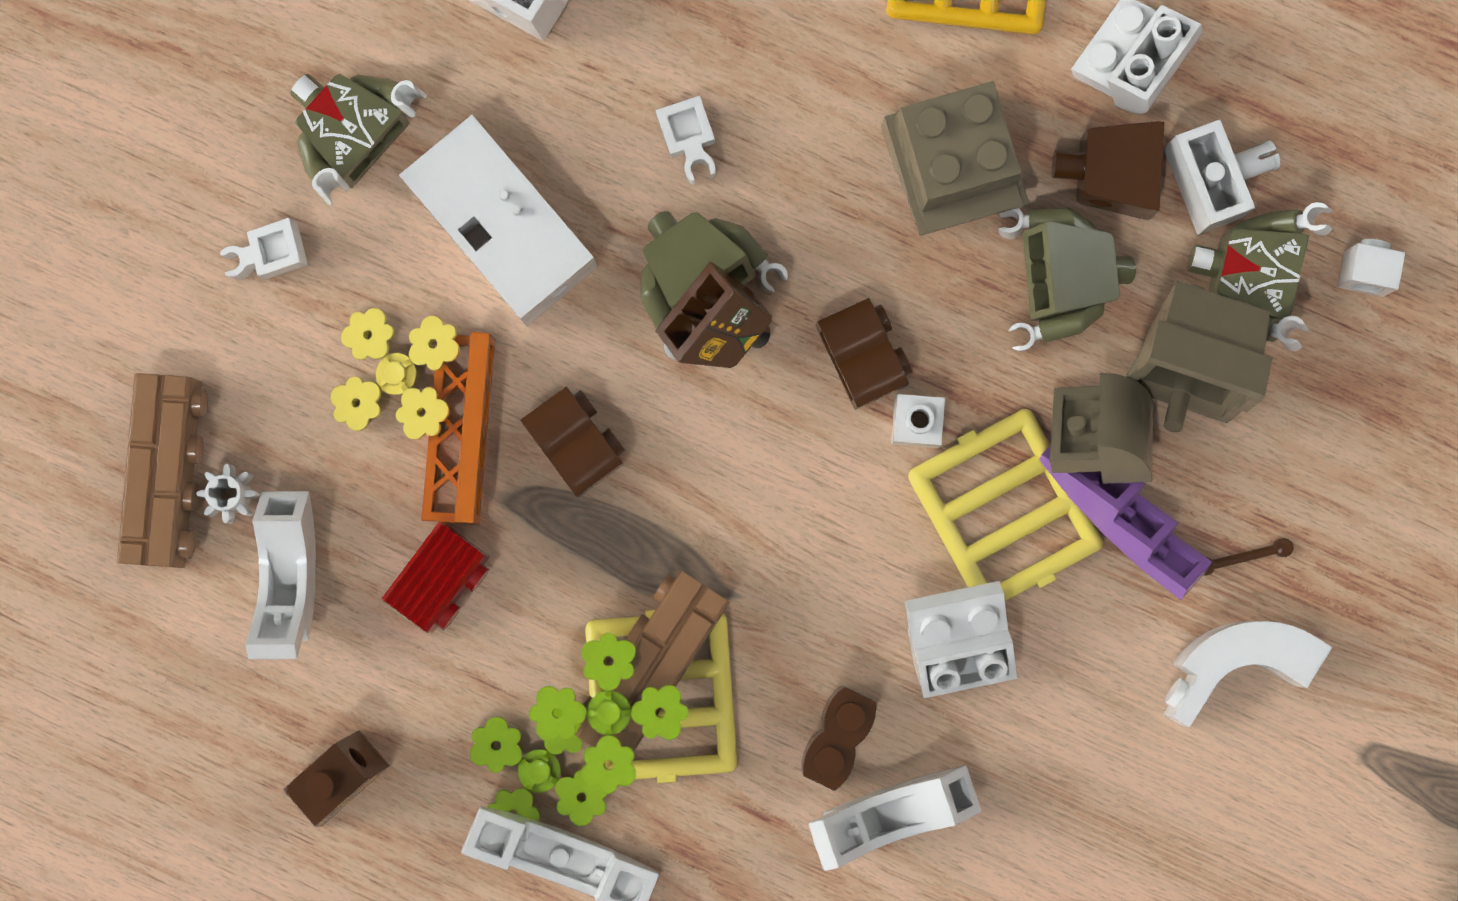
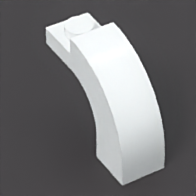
[245,491,316,660]
[1163,621,1333,728]
[808,765,982,871]

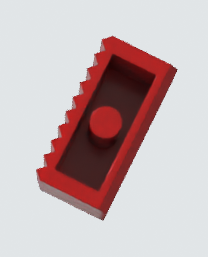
[381,521,490,633]

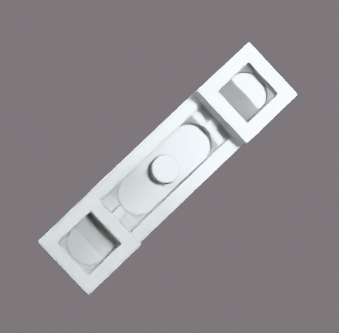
[461,806,660,901]

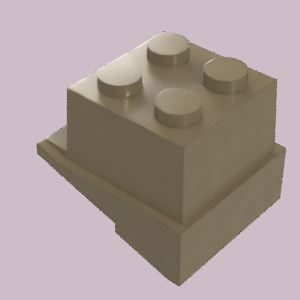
[881,81,1030,236]
[1126,281,1273,432]

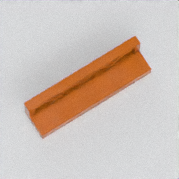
[421,332,496,525]

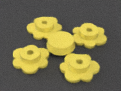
[331,308,460,440]

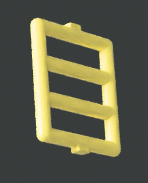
[908,409,1104,601]
[585,610,737,783]

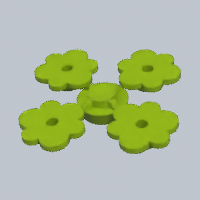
[529,633,689,794]
[469,708,607,826]

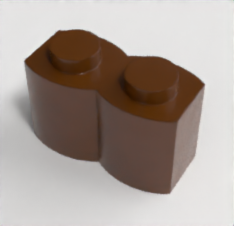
[816,298,912,410]
[520,386,625,498]
[801,685,876,791]

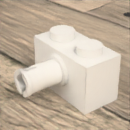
[1164,119,1280,235]

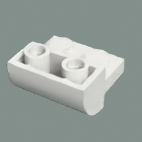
[1071,0,1203,114]
[905,581,1017,699]

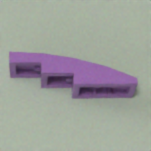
[1039,445,1212,600]

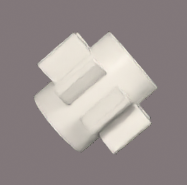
[196,464,261,524]

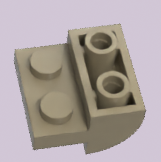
[1050,373,1153,484]

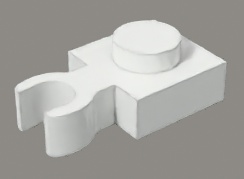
[655,96,716,185]
[220,218,308,280]

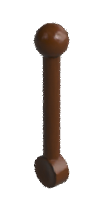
[1204,538,1294,576]

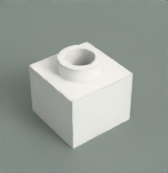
[1337,239,1405,297]
[891,394,945,448]

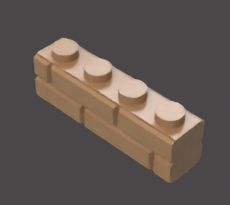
[117,373,208,568]
[575,570,730,751]

